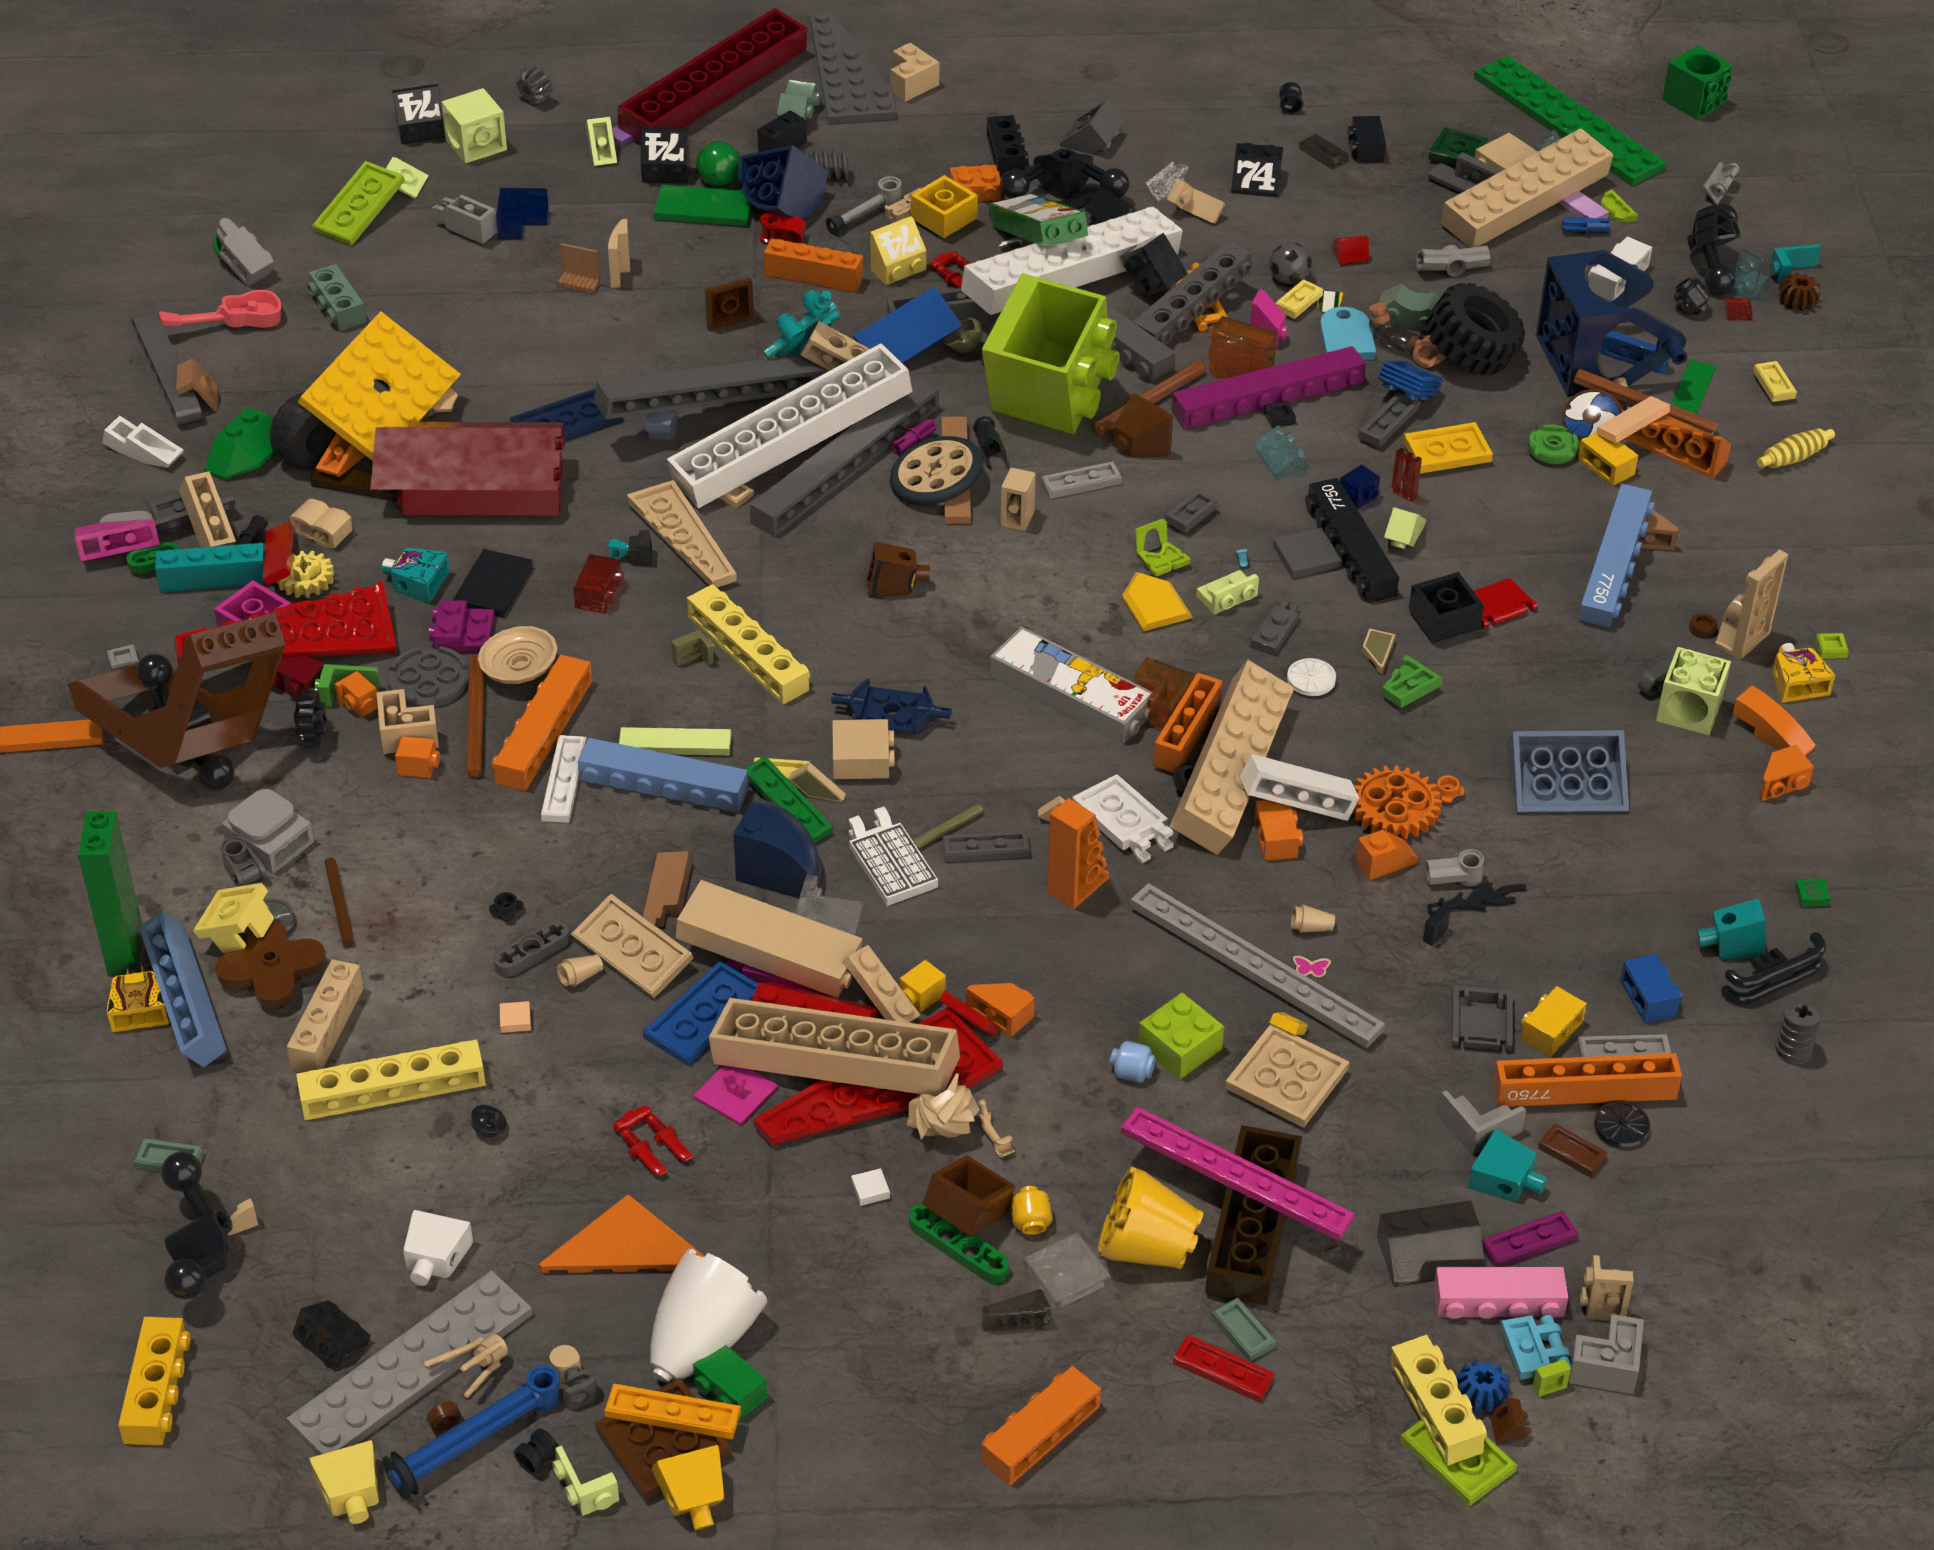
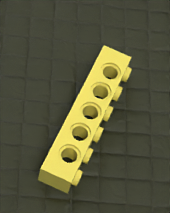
[687,584,810,705]
[296,1039,486,1120]

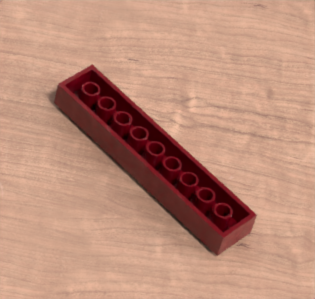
[618,8,808,142]

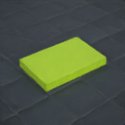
[1400,1420,1517,1506]

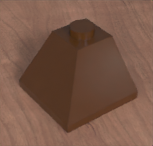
[705,277,754,331]
[1113,393,1173,457]

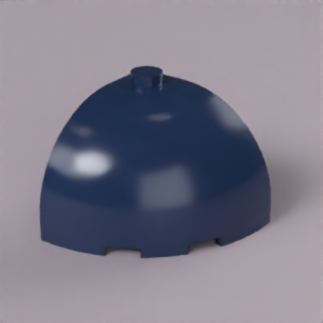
[738,145,828,218]
[733,798,822,903]

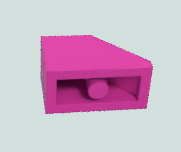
[1249,289,1288,349]

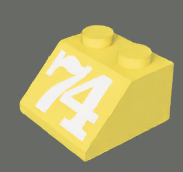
[870,216,926,285]

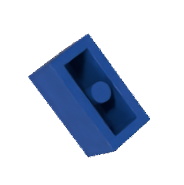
[1620,954,1682,1023]

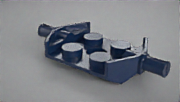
[831,678,952,734]

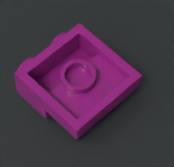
[429,600,495,654]

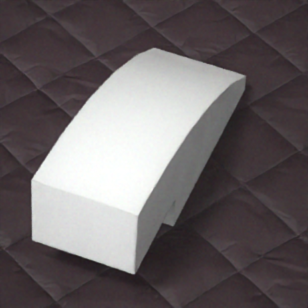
[102,416,183,468]

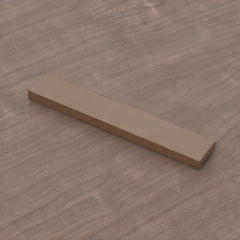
[941,417,971,524]

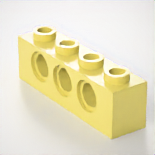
[1391,1335,1487,1466]

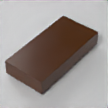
[1538,1123,1608,1178]

